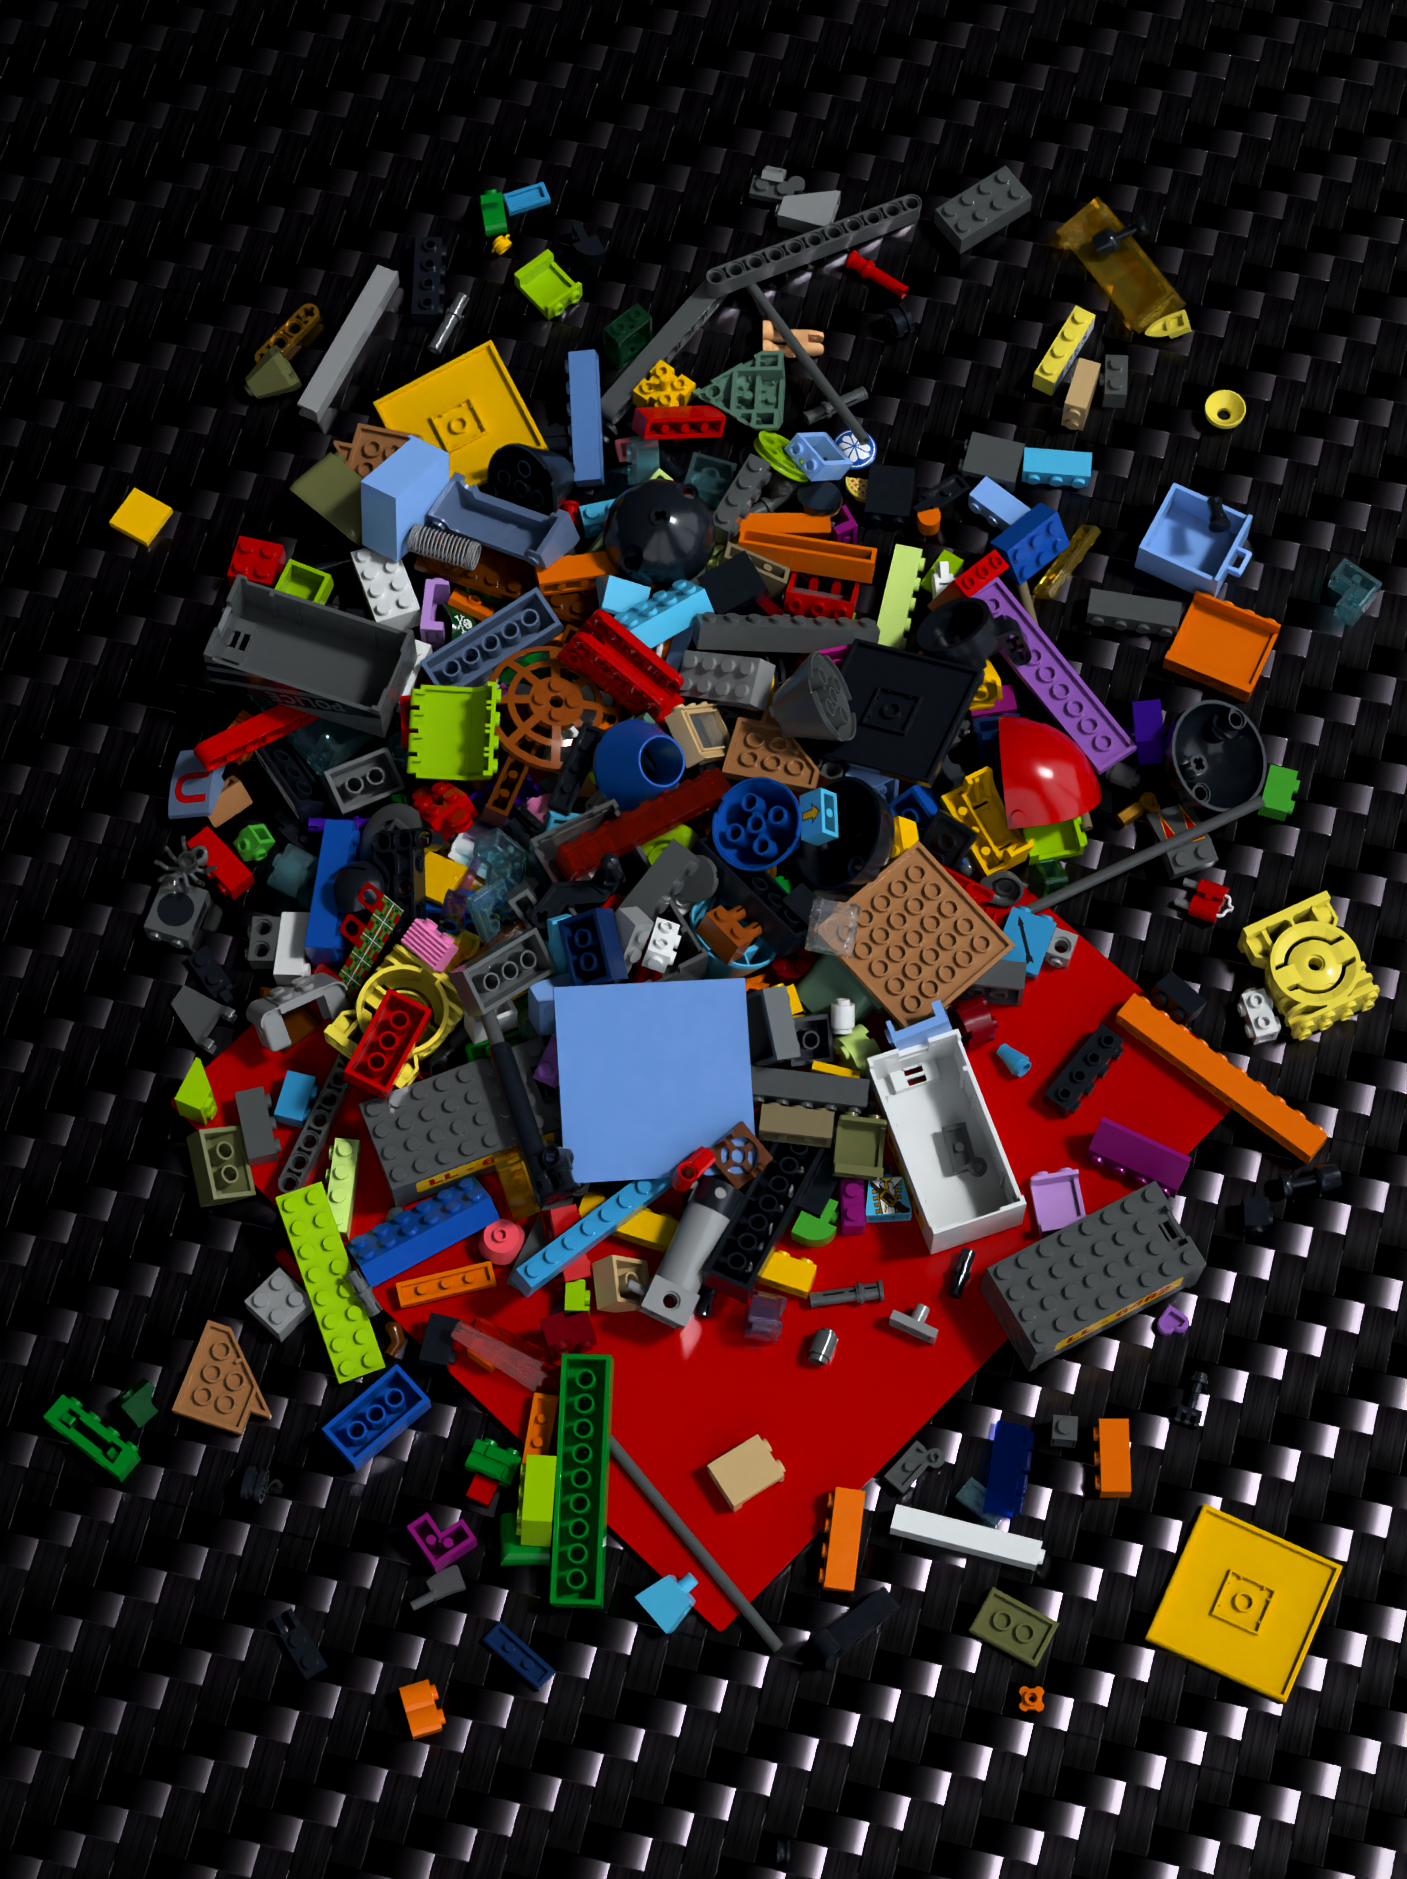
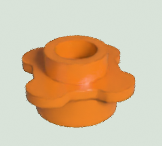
[1019,1686,1044,1712]

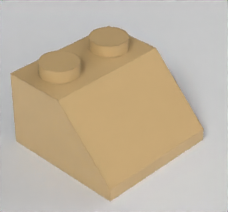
[592,1255,649,1313]

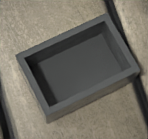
[746,985,801,1067]

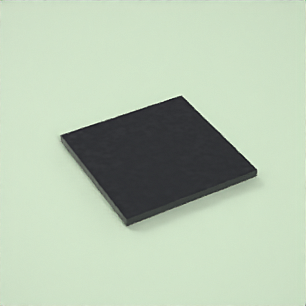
[802,638,985,788]

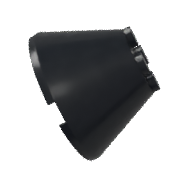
[487,443,575,516]

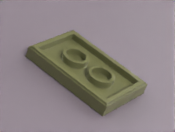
[969,1587,1059,1669]

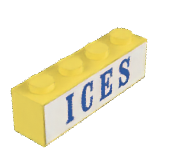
[1032,306,1096,396]

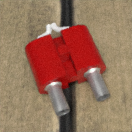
[1174,878,1234,924]

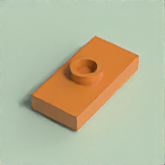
[447,587,497,621]

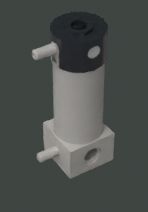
[626,1174,744,1331]

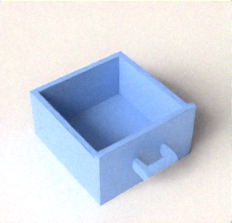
[361,435,449,562]
[1135,483,1253,598]

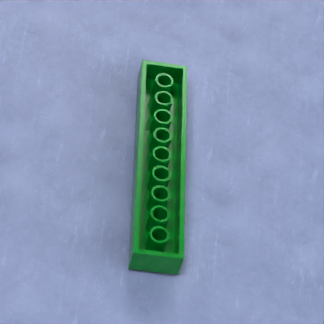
[550,1354,614,1609]

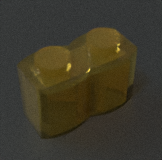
[443,928,480,975]

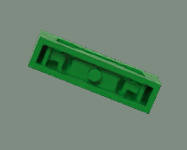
[43,1394,141,1482]

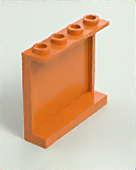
[1162,590,1281,702]

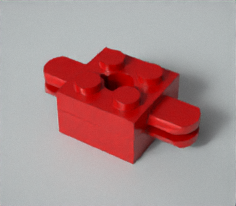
[411,780,479,842]

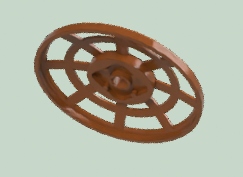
[489,646,623,772]

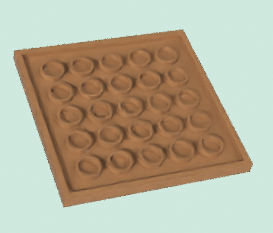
[814,840,1016,1029]

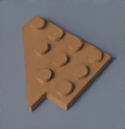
[333,423,423,479]
[172,1320,272,1436]

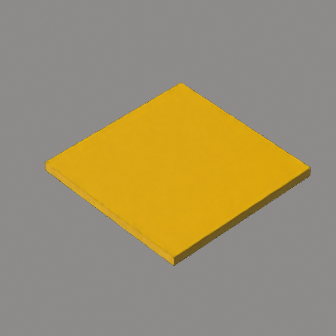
[373,340,549,487]
[1145,1504,1343,1704]

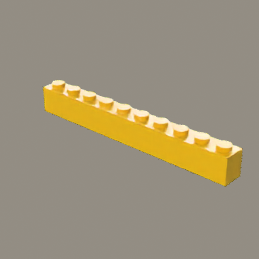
[579,1191,817,1299]

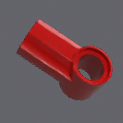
[671,1146,716,1192]

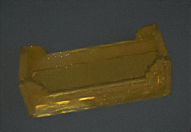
[1056,197,1186,333]

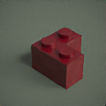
[539,1311,597,1360]

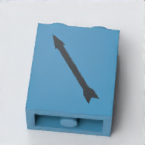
[1001,905,1057,979]

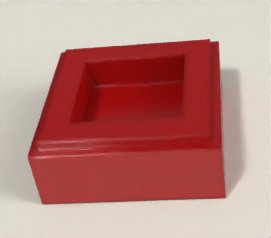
[466,1473,499,1507]

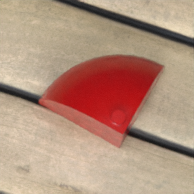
[998,716,1102,829]

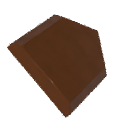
[259,987,324,1053]

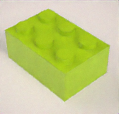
[275,559,334,605]
[516,1454,557,1547]

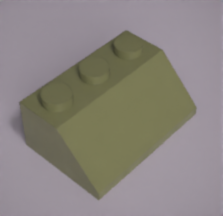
[186,1125,256,1207]

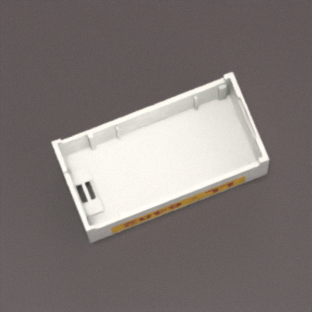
[865,1029,1027,1255]

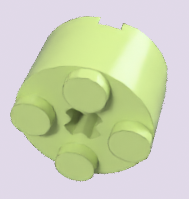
[833,1024,881,1078]

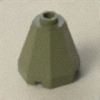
[244,345,302,399]

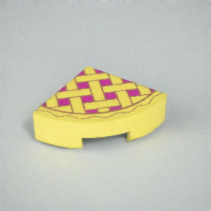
[845,477,868,503]

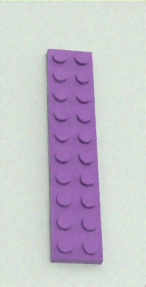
[972,577,1137,775]

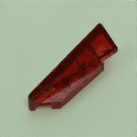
[451,1318,561,1395]

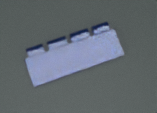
[983,1420,1035,1519]

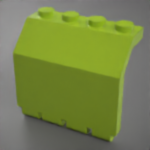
[407,681,501,782]

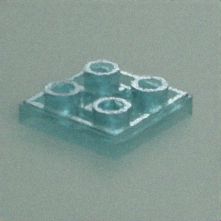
[465,877,519,942]

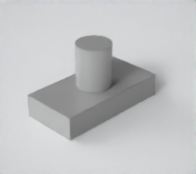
[889,1303,939,1345]

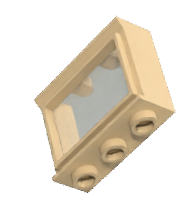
[664,701,731,768]

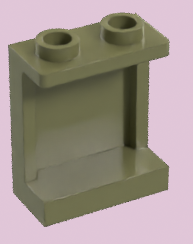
[832,1112,888,1181]

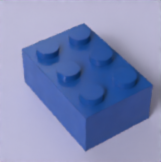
[990,503,1070,585]

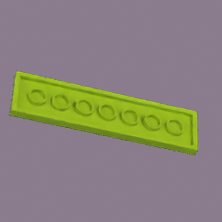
[274,1181,386,1384]

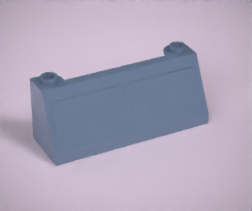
[427,472,580,568]

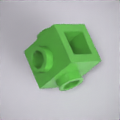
[233,824,275,861]

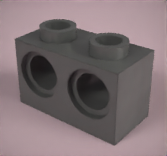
[245,916,281,969]

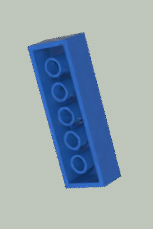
[304,819,360,969]
[345,1175,500,1288]

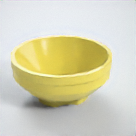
[1205,390,1246,429]

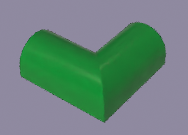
[500,1513,551,1566]

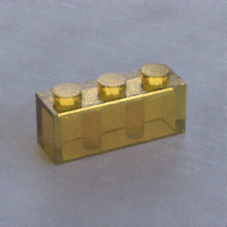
[492,1145,541,1222]

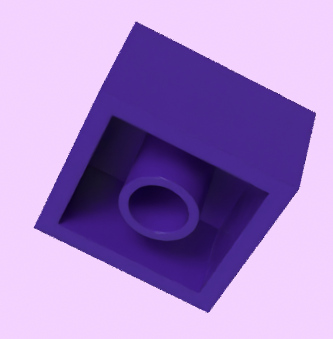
[1122,699,1165,765]

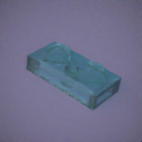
[956,1477,1011,1529]

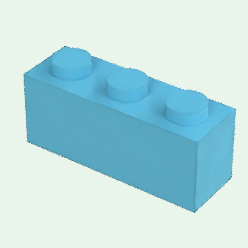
[1021,447,1092,488]

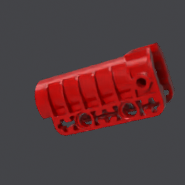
[556,609,685,728]

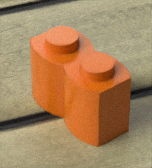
[399,1679,446,1740]

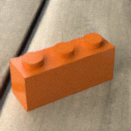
[1093,1419,1131,1498]

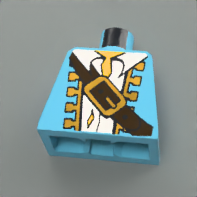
[865,1165,912,1223]

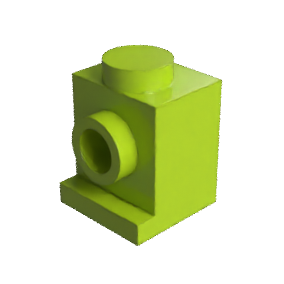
[565,1279,590,1318]

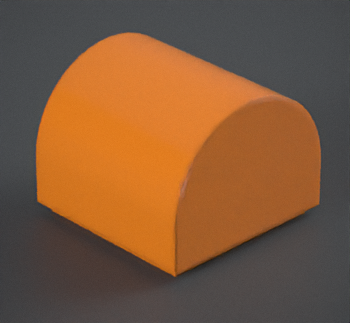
[916,508,941,536]

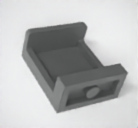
[958,432,1025,493]

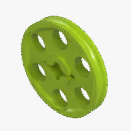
[753,431,809,482]

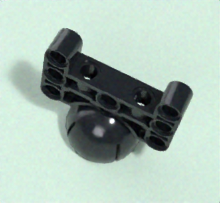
[334,827,447,950]

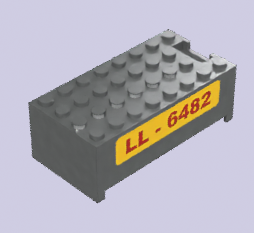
[359,1036,562,1211]
[979,1180,1206,1372]

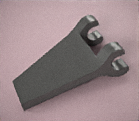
[171,985,238,1055]

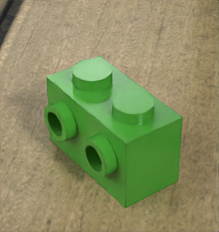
[1257,764,1300,822]

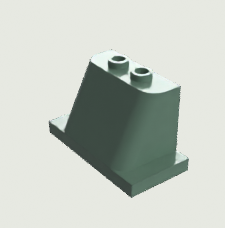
[795,938,889,1038]

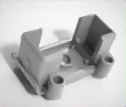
[246,973,351,1052]

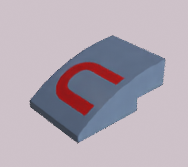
[168,750,227,819]

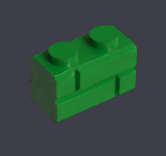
[465,1438,523,1489]

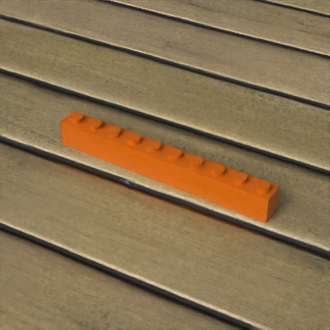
[1115,993,1328,1165]

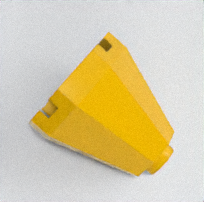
[969,657,1003,711]

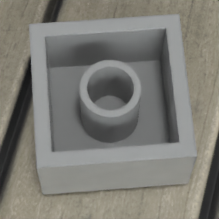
[244,1267,313,1342]

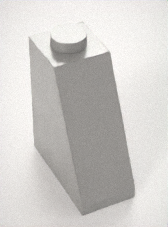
[774,190,841,233]

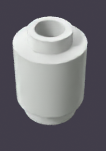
[831,998,855,1034]

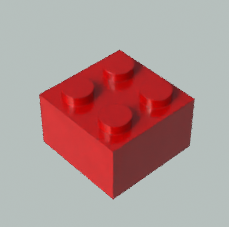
[227,536,286,589]

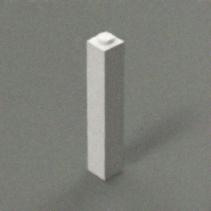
[889,1504,1046,1571]

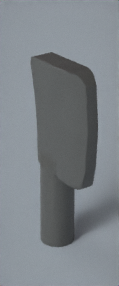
[410,1565,466,1611]

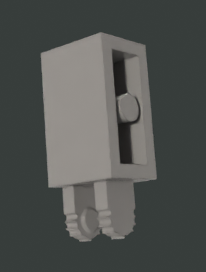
[615,906,654,973]

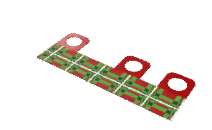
[313,882,404,1005]

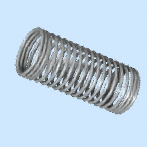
[407,524,481,571]

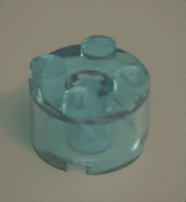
[267,843,319,899]

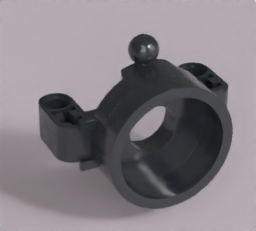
[916,597,1032,685]

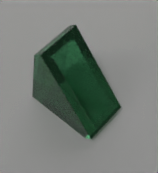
[1035,859,1069,897]

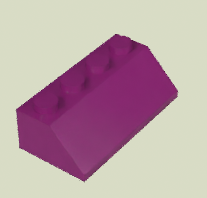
[1086,1117,1192,1198]

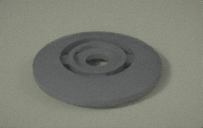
[359,803,429,864]

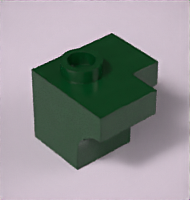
[113,1378,158,1428]

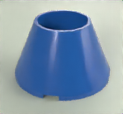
[593,719,685,814]

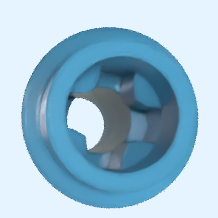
[996,1043,1032,1077]

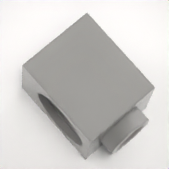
[1045,927,1078,968]

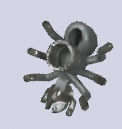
[154,835,217,896]

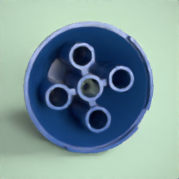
[712,777,802,872]

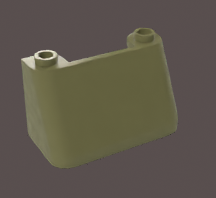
[289,451,366,548]

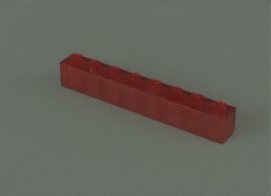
[554,767,732,882]

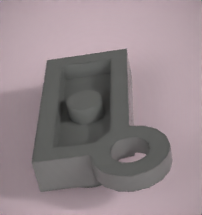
[942,1122,987,1177]

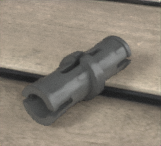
[344,1267,383,1317]

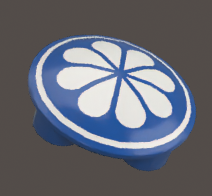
[834,430,877,471]

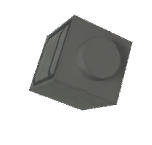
[1050,1414,1078,1448]

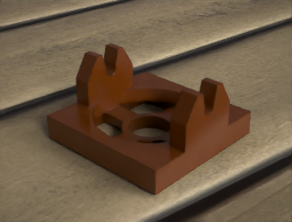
[709,1121,773,1189]

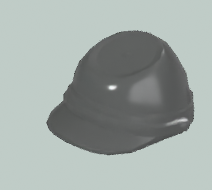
[979,870,1023,907]

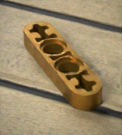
[255,303,320,364]

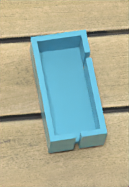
[614,579,714,652]

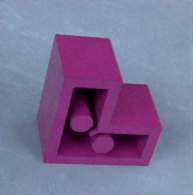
[406,1512,478,1574]

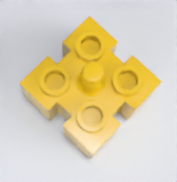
[633,359,696,407]

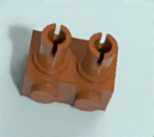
[695,905,762,965]

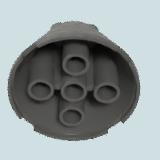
[769,651,856,742]

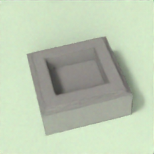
[761,166,787,182]

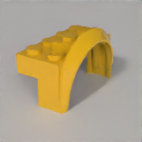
[939,766,1034,878]

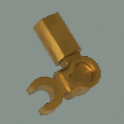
[1115,792,1161,828]

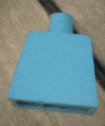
[635,1572,698,1633]

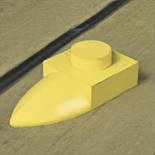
[1145,309,1192,339]

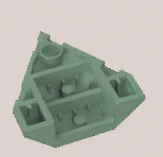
[692,351,786,431]

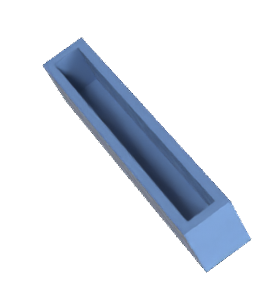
[565,349,605,488]

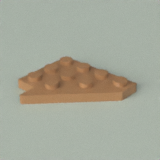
[721,706,819,793]

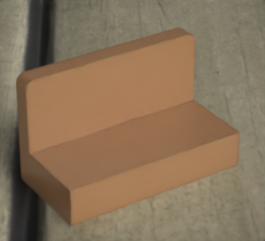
[207,775,253,828]

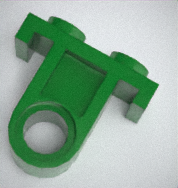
[479,189,508,237]

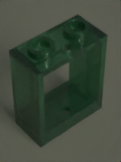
[604,303,653,370]

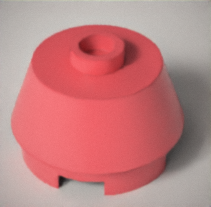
[478,1218,527,1265]

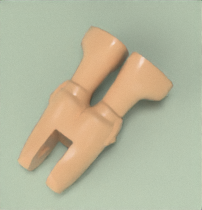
[762,320,824,358]

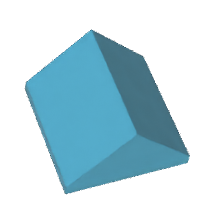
[595,575,651,615]

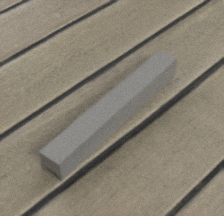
[297,265,399,424]

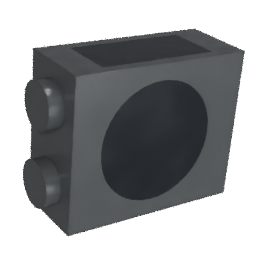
[144,877,211,949]

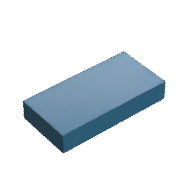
[502,182,551,216]

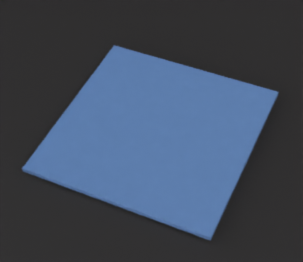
[553,978,757,1183]

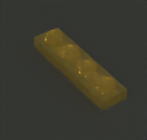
[1033,525,1101,599]

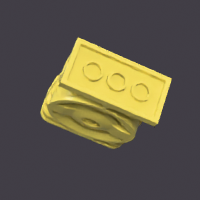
[1237,890,1380,1041]
[324,943,465,1091]

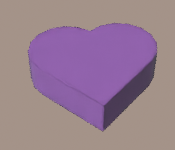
[1157,1304,1189,1336]

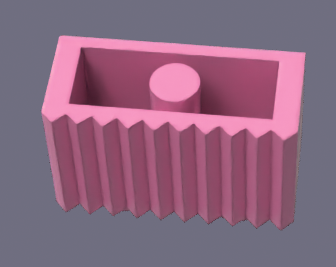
[400,918,459,972]

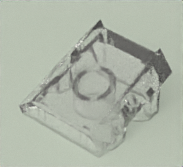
[805,898,861,958]

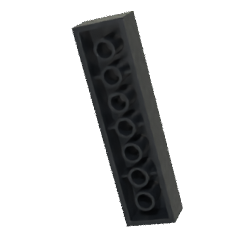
[702,1142,829,1304]

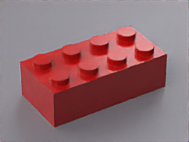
[343,988,432,1101]

